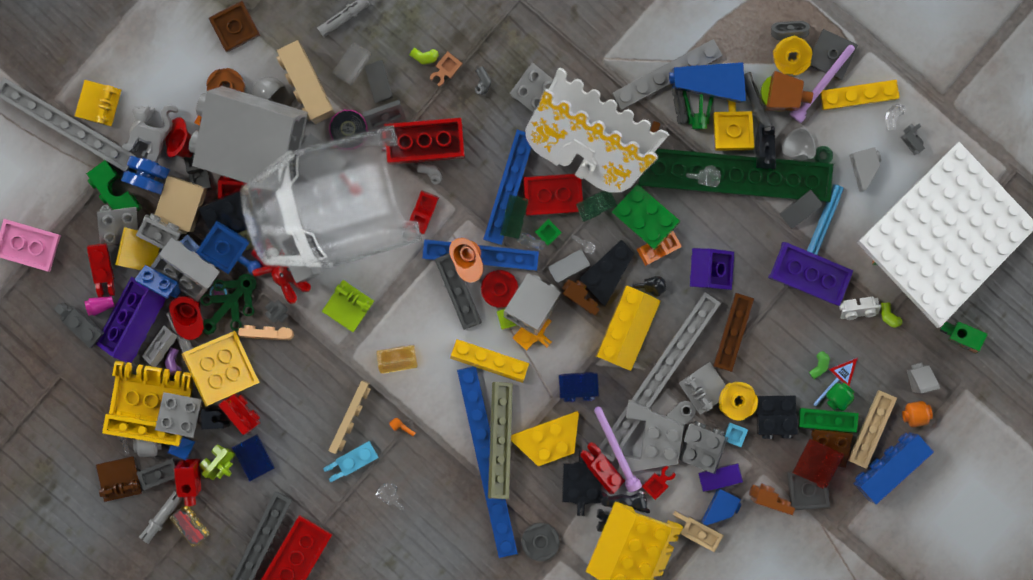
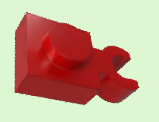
[642,466,676,500]

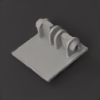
[510,62,553,113]
[97,205,138,245]
[679,362,726,415]
[155,392,202,438]

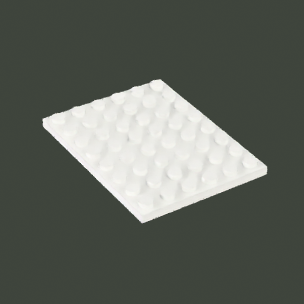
[857,142,1033,328]

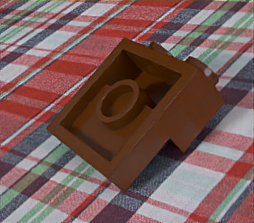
[562,279,600,316]

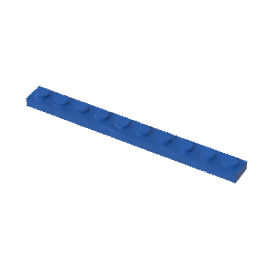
[457,366,518,558]

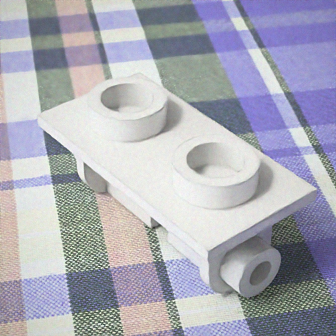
[839,296,881,320]

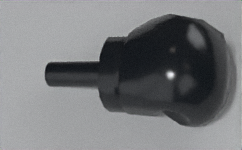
[632,276,666,297]

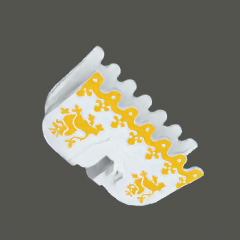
[525,68,669,193]

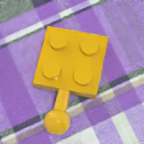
[713,100,754,151]

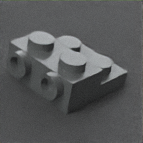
[679,421,728,474]

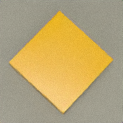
[115,227,159,270]

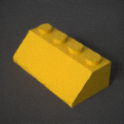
[596,285,661,371]

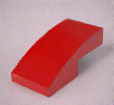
[406,190,439,234]

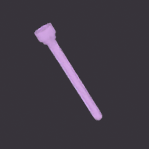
[789,45,855,123]
[594,407,642,492]

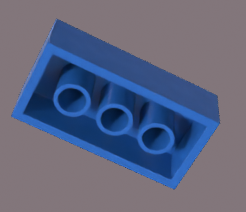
[853,432,934,504]

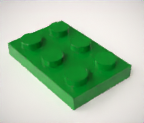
[612,184,680,250]

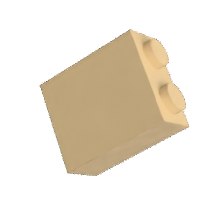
[155,176,207,234]

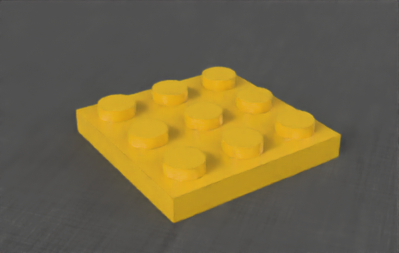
[182,331,259,407]

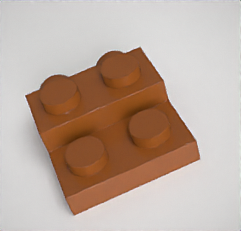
[749,483,795,515]

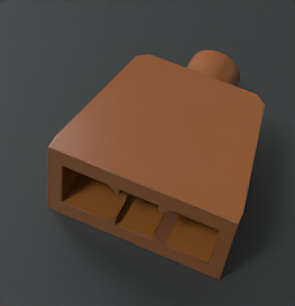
[766,71,813,111]

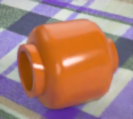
[902,401,933,428]

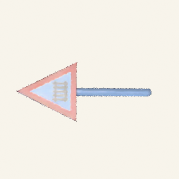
[814,358,857,406]

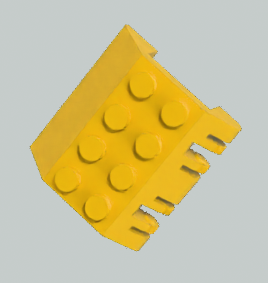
[102,360,193,446]
[586,501,683,580]

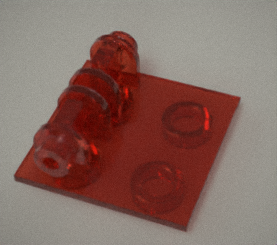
[792,439,844,489]

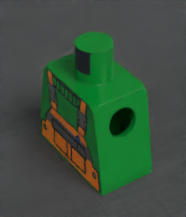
[940,321,988,354]

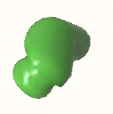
[809,351,830,380]

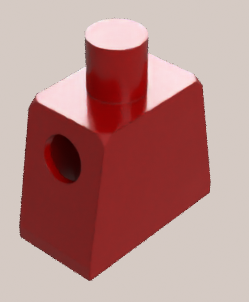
[174,458,201,506]

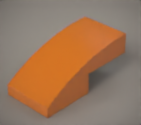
[637,231,682,266]

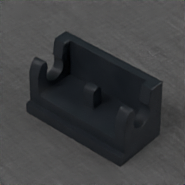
[755,124,776,169]
[201,408,230,429]

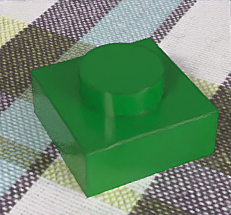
[535,219,562,246]

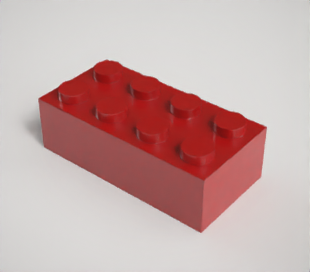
[384,118,465,165]

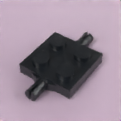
[562,450,601,516]

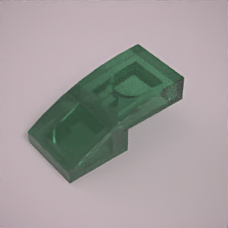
[576,190,617,222]
[500,194,528,239]

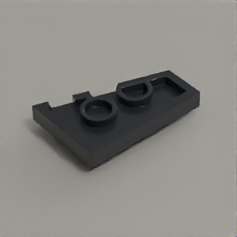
[579,240,634,307]

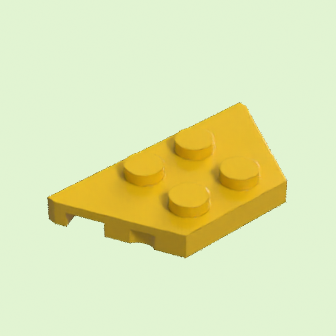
[511,411,579,466]

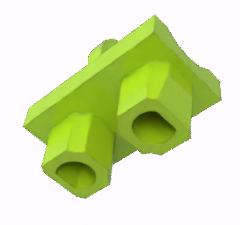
[199,444,236,480]

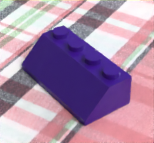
[96,276,166,363]

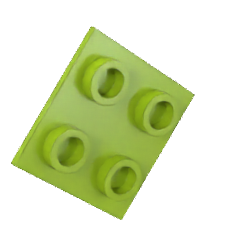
[322,280,374,332]

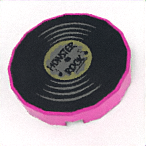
[329,110,367,148]

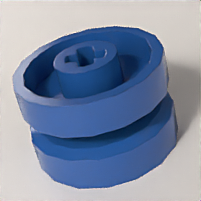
[121,155,170,195]

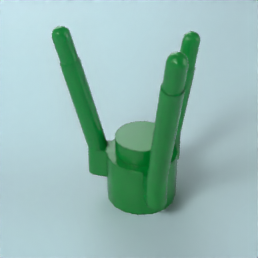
[683,91,714,129]

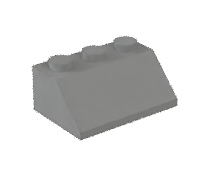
[150,238,219,302]

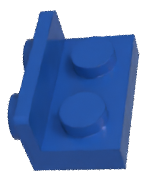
[135,265,181,298]

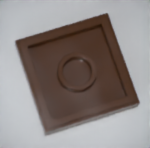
[209,1,260,53]

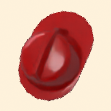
[166,117,193,158]
[169,296,204,340]

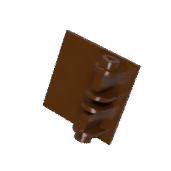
[808,429,853,468]
[96,456,142,502]

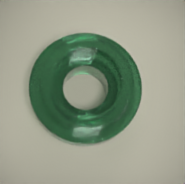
[814,146,833,163]

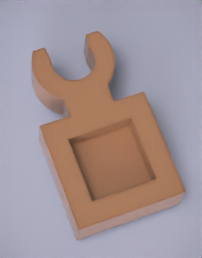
[430,51,463,87]

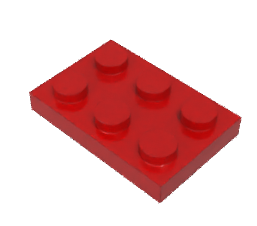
[524,174,584,216]

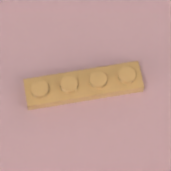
[328,380,371,454]
[848,390,897,469]

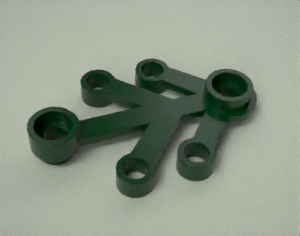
[200,274,257,334]

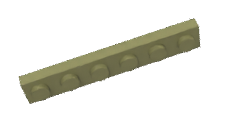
[488,382,513,499]

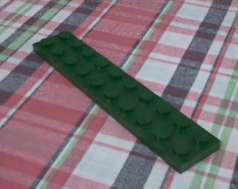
[639,149,834,202]

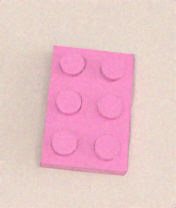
[0,219,61,272]

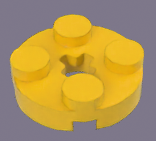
[773,35,812,75]
[719,382,758,421]

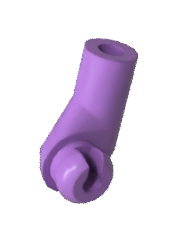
[165,347,182,376]

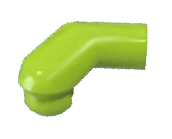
[409,47,439,65]
[881,302,902,328]

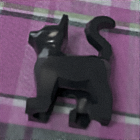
[596,491,650,532]

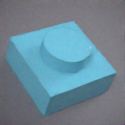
[724,422,748,447]

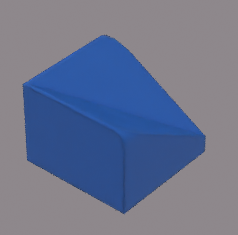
[168,436,195,460]

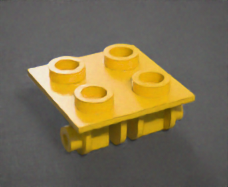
[75,80,122,127]

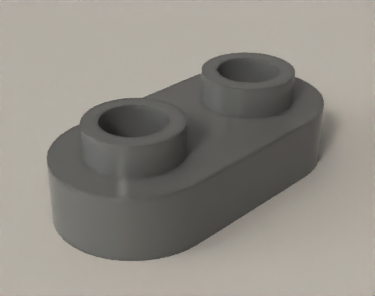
[771,21,810,40]

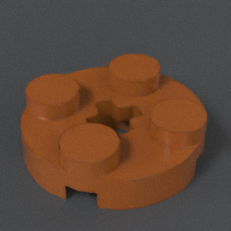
[206,68,246,93]

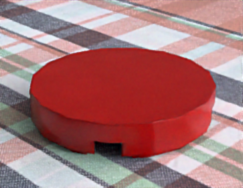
[481,270,519,308]

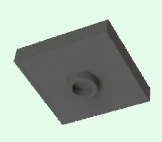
[810,29,858,80]

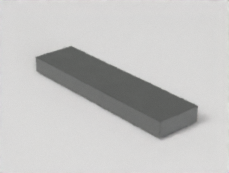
[435,253,482,330]

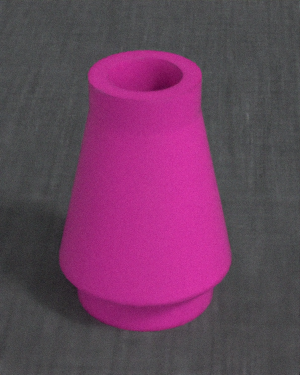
[84,296,115,316]

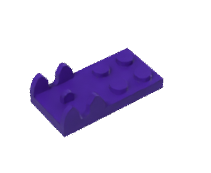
[768,242,853,306]

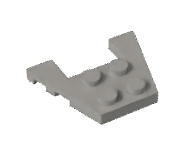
[618,399,684,474]

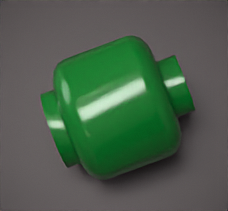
[826,382,855,411]

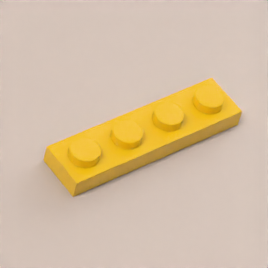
[820,79,899,110]
[450,339,529,383]

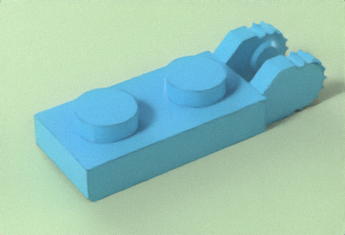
[323,441,379,482]

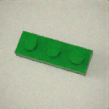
[798,408,859,433]

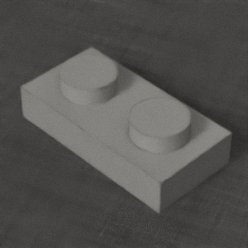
[142,325,178,367]

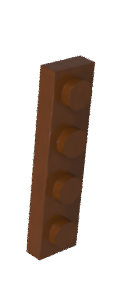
[713,293,754,372]

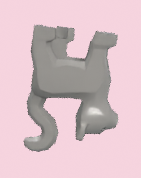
[122,105,178,162]

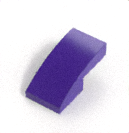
[698,463,743,492]

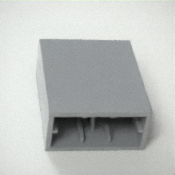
[189,86,308,191]

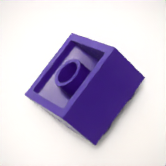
[690,248,734,290]

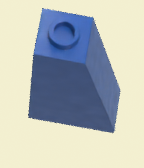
[669,62,746,103]

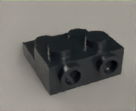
[757,395,798,439]

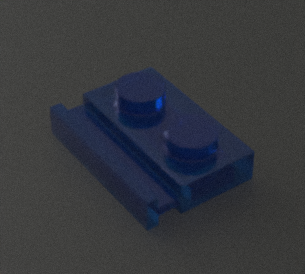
[232,434,275,481]

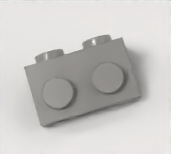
[136,213,182,249]

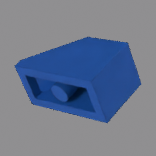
[701,488,742,526]

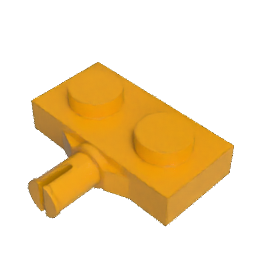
[512,319,552,350]

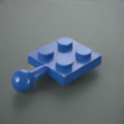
[195,221,263,275]

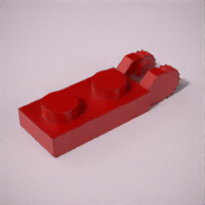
[86,243,115,297]
[580,442,625,494]

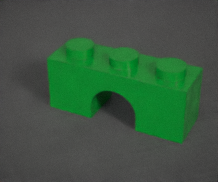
[86,160,143,212]

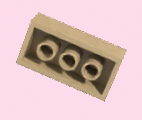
[276,40,336,124]

